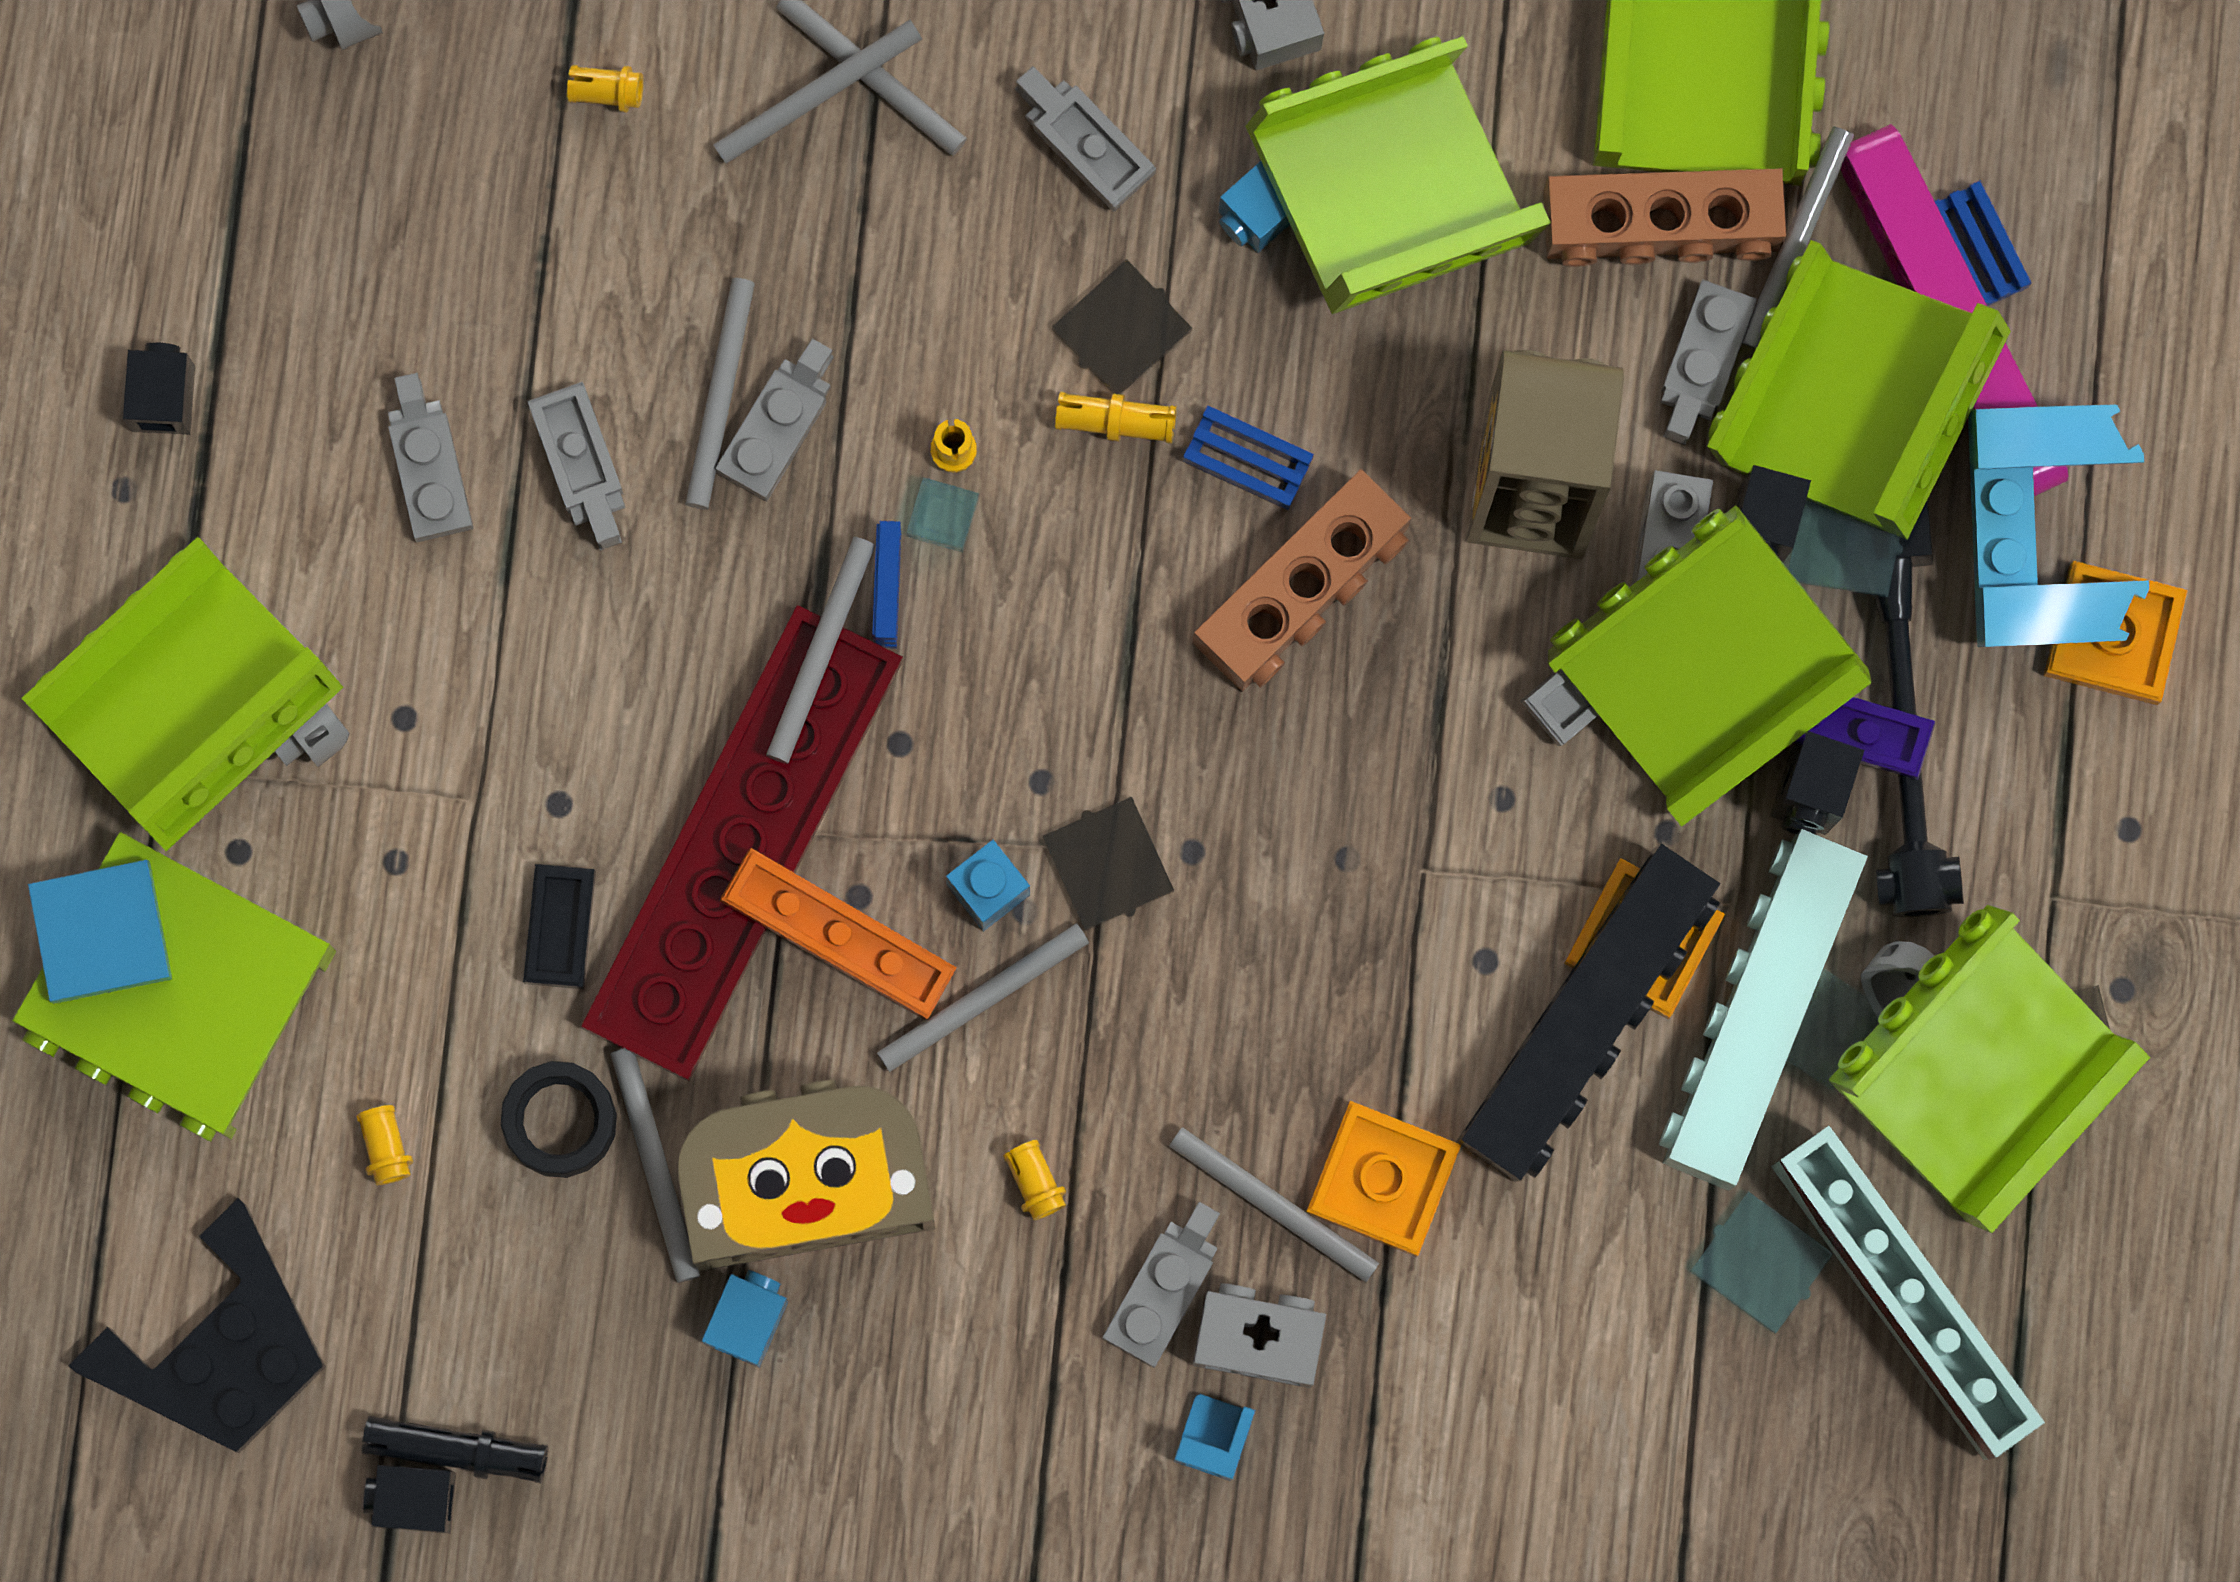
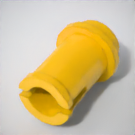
[567,65,643,113]
[930,419,977,473]
[356,1105,413,1185]
[1003,1140,1066,1221]

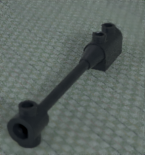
[1846,499,1964,917]

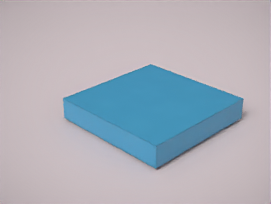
[28,860,172,1004]

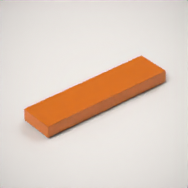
[719,848,957,1020]

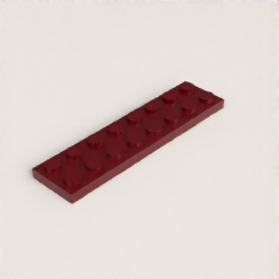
[581,605,903,1082]

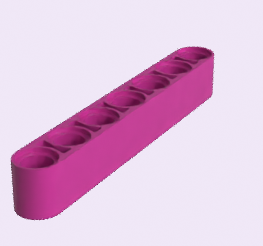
[1840,124,2069,496]

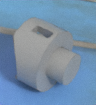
[296,0,383,51]
[275,704,350,767]
[1861,941,1934,1018]

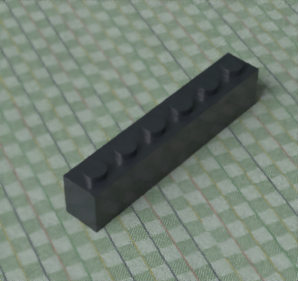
[1456,843,1721,1182]

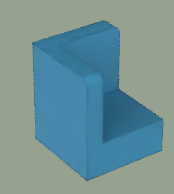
[1173,1394,1255,1481]

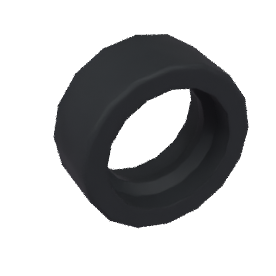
[500,1061,617,1178]

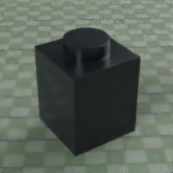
[123,342,195,435]
[363,1465,456,1534]

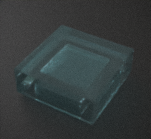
[906,477,980,553]

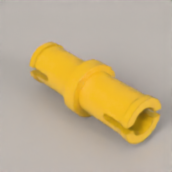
[1055,392,1177,444]

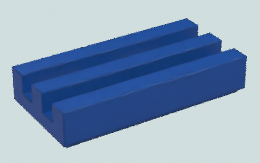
[1935,180,2031,306]
[1182,405,1314,510]
[872,521,901,649]

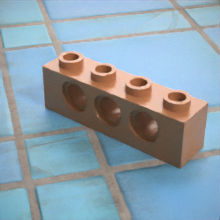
[1543,168,1786,267]
[1192,469,1411,692]

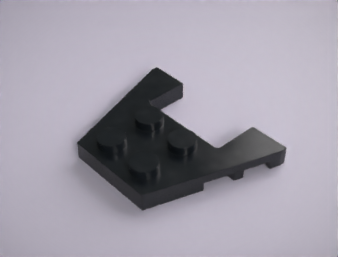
[68,1198,326,1453]

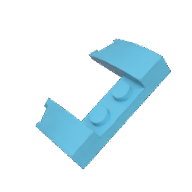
[1968,405,2149,647]

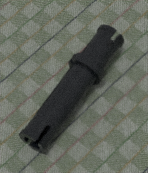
[362,1415,549,1484]

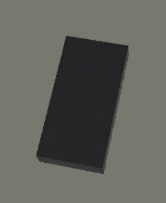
[523,864,596,989]

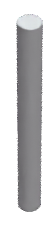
[776,0,967,156]
[713,20,922,164]
[1742,126,1854,349]
[685,278,755,510]
[766,537,875,764]
[877,923,1089,1073]
[610,1049,700,1283]
[1169,1127,1379,1283]

